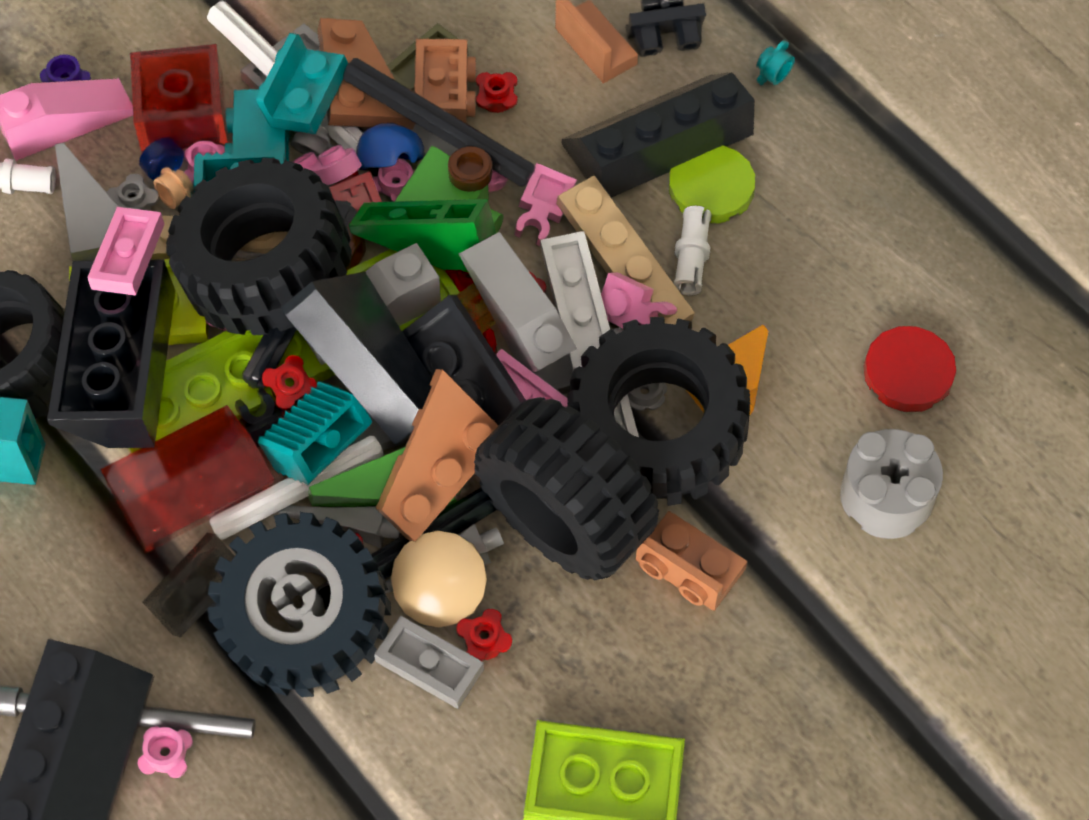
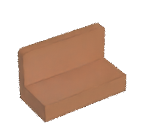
[555,0,638,84]

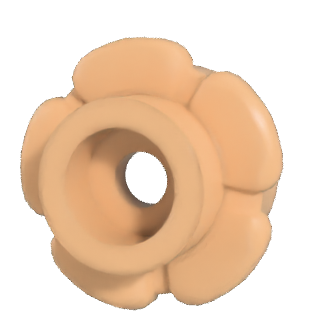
[153,167,193,209]

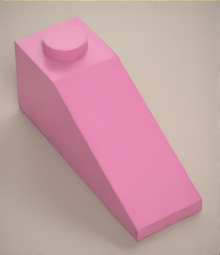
[0,79,136,161]

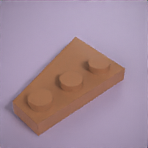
[318,18,415,130]
[375,369,498,542]

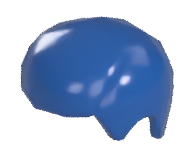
[356,123,424,170]

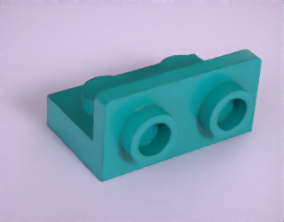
[256,33,349,135]

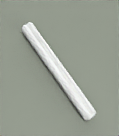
[207,1,363,153]

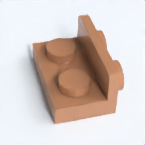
[415,39,476,123]
[636,511,748,611]

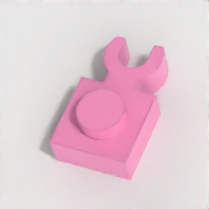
[514,163,577,246]
[601,272,677,328]

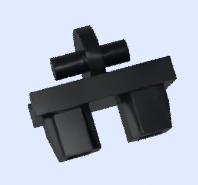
[625,0,706,57]

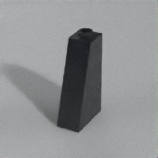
[281,272,432,445]

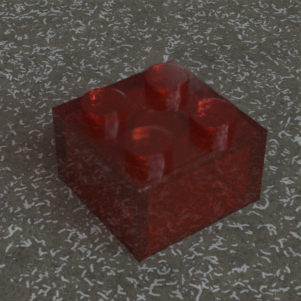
[130,44,228,153]

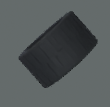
[0,270,65,419]

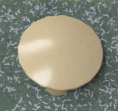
[391,531,487,628]

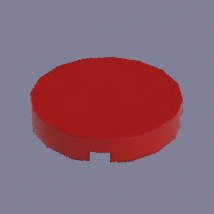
[864,326,957,412]

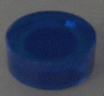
[139,137,184,180]

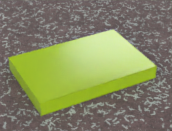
[523,720,685,820]

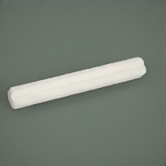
[210,436,384,540]

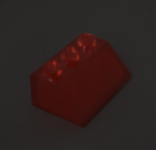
[100,405,275,553]

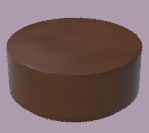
[448,146,492,192]

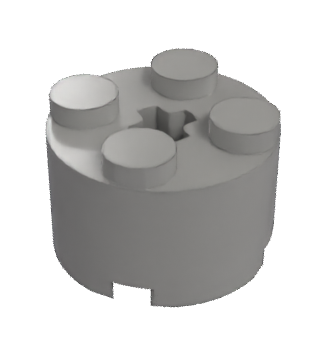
[840,429,943,539]

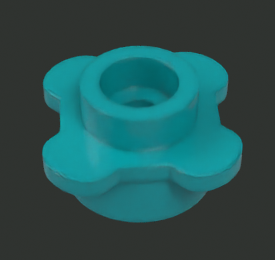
[756,40,795,85]

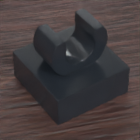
[234,388,285,450]

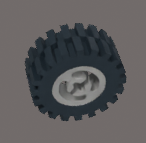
[208,512,391,697]

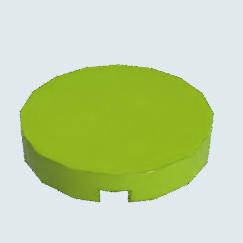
[669,146,755,224]

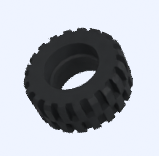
[166,158,352,335]
[567,317,750,506]
[474,397,659,580]

